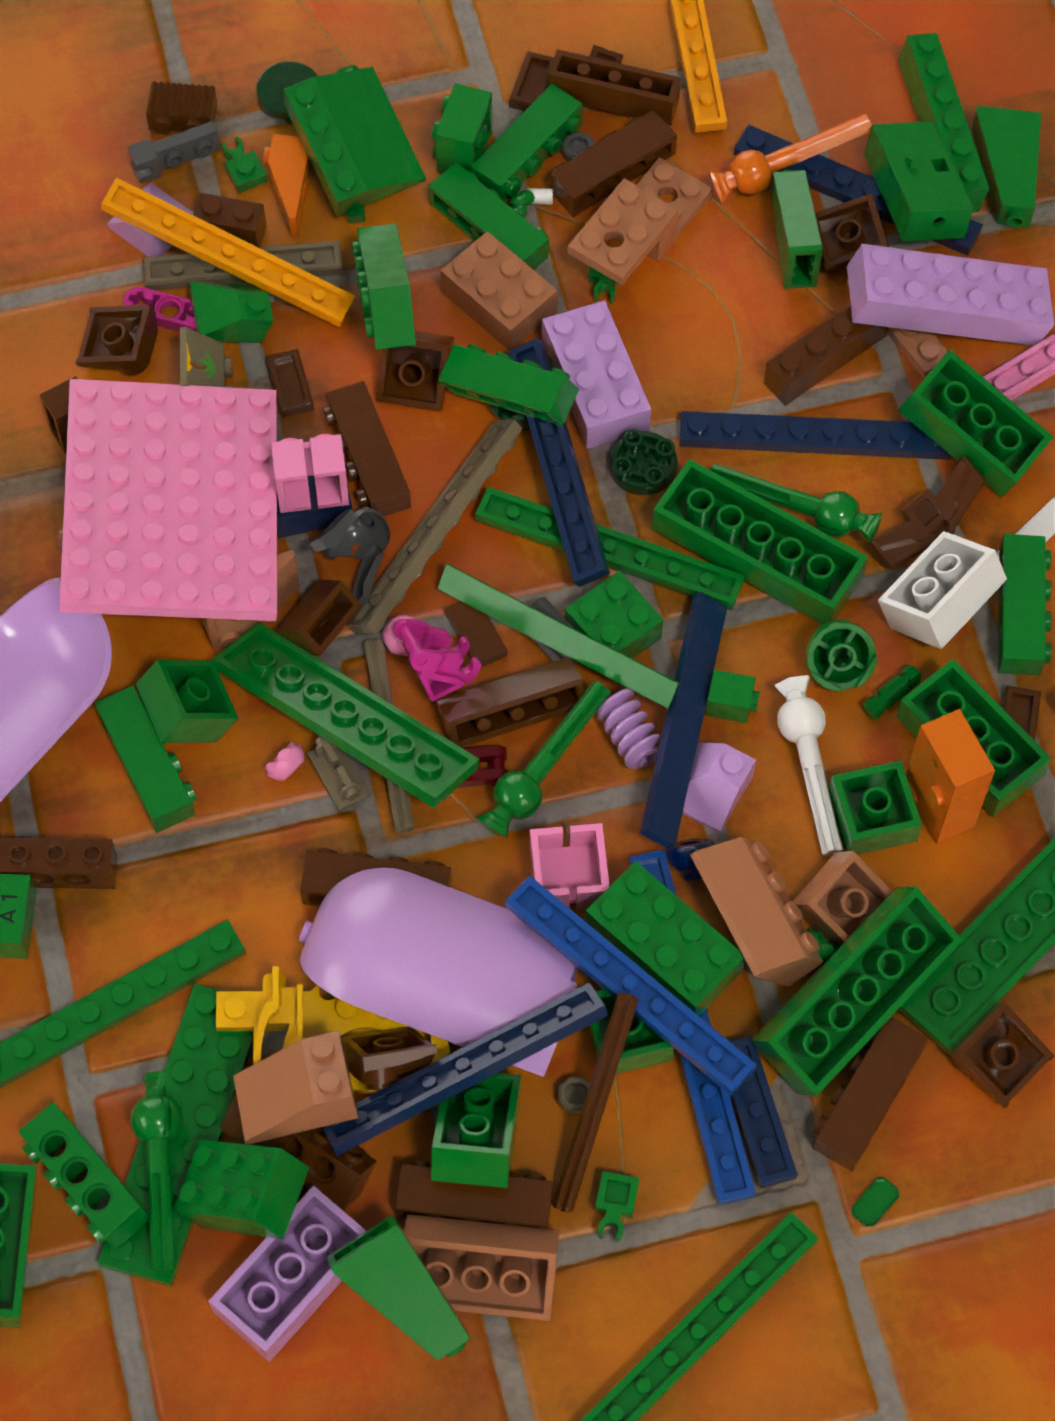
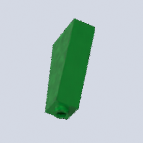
[972,106,1041,227]
[770,170,823,289]
[327,1214,470,1360]

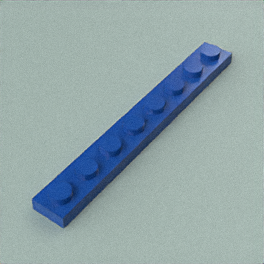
[505,876,757,1096]

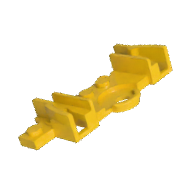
[216,966,450,1094]

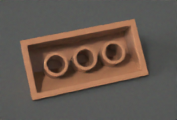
[690,837,824,987]
[404,1214,560,1321]

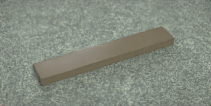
[143,241,343,290]

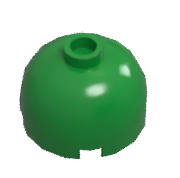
[806,619,877,692]

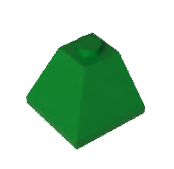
[189,281,274,343]

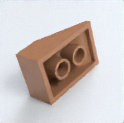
[201,550,300,650]
[793,851,893,947]
[233,1031,359,1145]

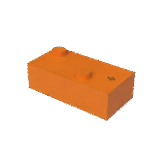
[906,709,995,844]

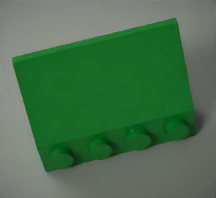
[284,67,426,217]

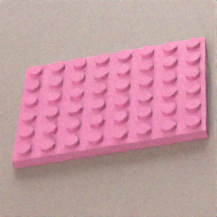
[59,379,277,621]

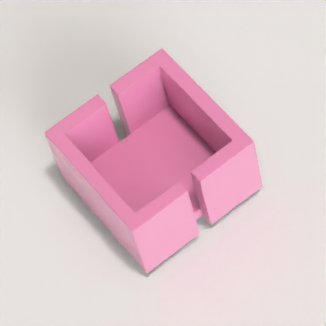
[271,434,349,513]
[530,823,610,909]

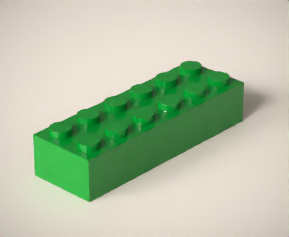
[652,459,868,624]
[751,886,963,1096]

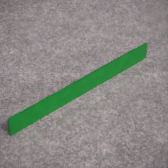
[437,564,679,708]

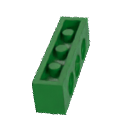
[18,1102,149,1249]

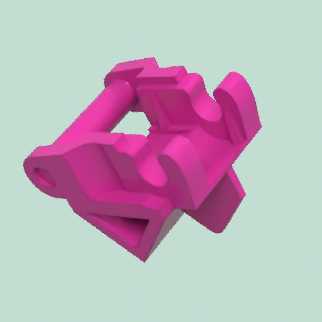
[393,619,482,702]

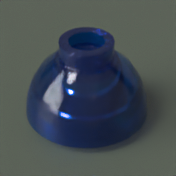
[665,838,715,881]

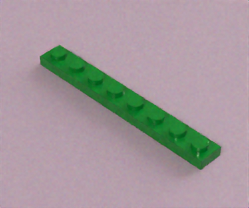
[475,487,745,610]
[0,919,246,1088]
[580,1212,819,1421]

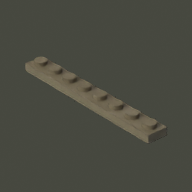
[347,419,523,635]

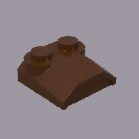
[815,193,889,271]
[76,305,158,376]
[950,1002,1055,1108]
[342,1027,436,1089]

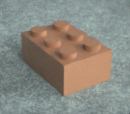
[440,231,558,351]

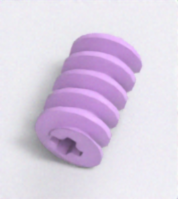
[597,688,661,769]

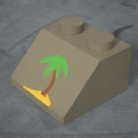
[180,327,233,388]

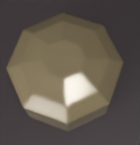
[559,1077,590,1115]

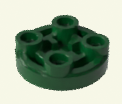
[257,61,317,124]
[609,429,677,495]

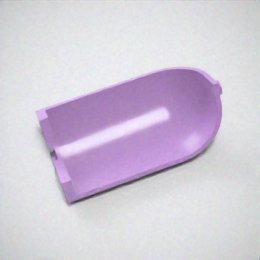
[0,577,112,802]
[298,868,579,1077]

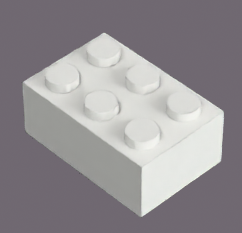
[878,531,1007,649]

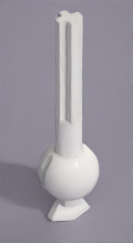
[775,675,843,856]

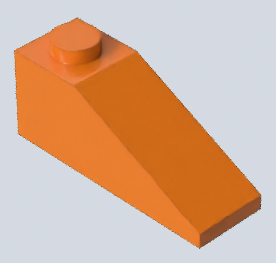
[263,134,312,237]

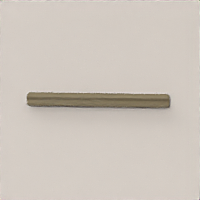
[364,638,414,833]

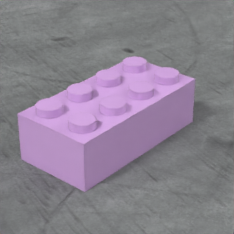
[542,300,651,449]
[208,1186,366,1362]

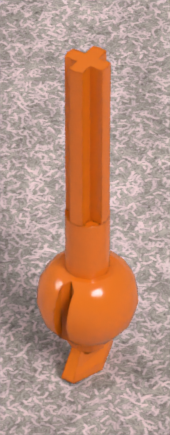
[709,113,872,203]

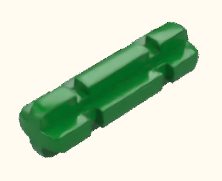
[863,665,922,719]

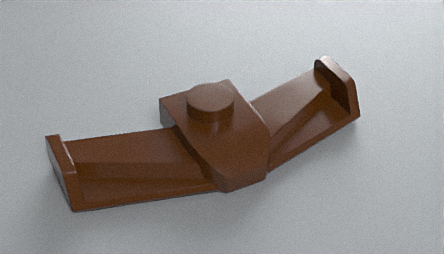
[864,455,986,569]

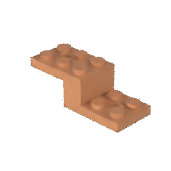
[568,157,713,285]

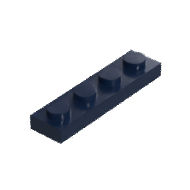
[729,1036,798,1189]

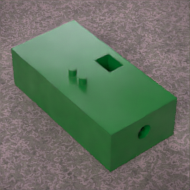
[864,121,974,242]

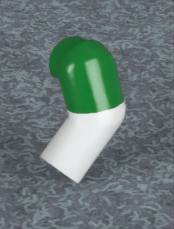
[509,188,553,216]

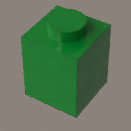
[705,670,760,724]

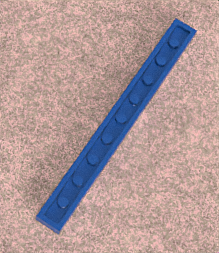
[629,850,756,1206]

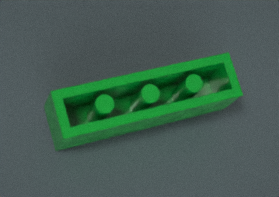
[471,84,583,202]
[429,162,549,270]
[438,344,579,426]
[998,534,1052,676]
[95,685,197,833]

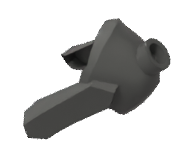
[309,507,391,608]

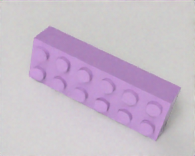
[847,244,1054,346]

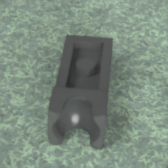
[128,121,220,183]

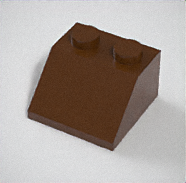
[375,331,455,411]

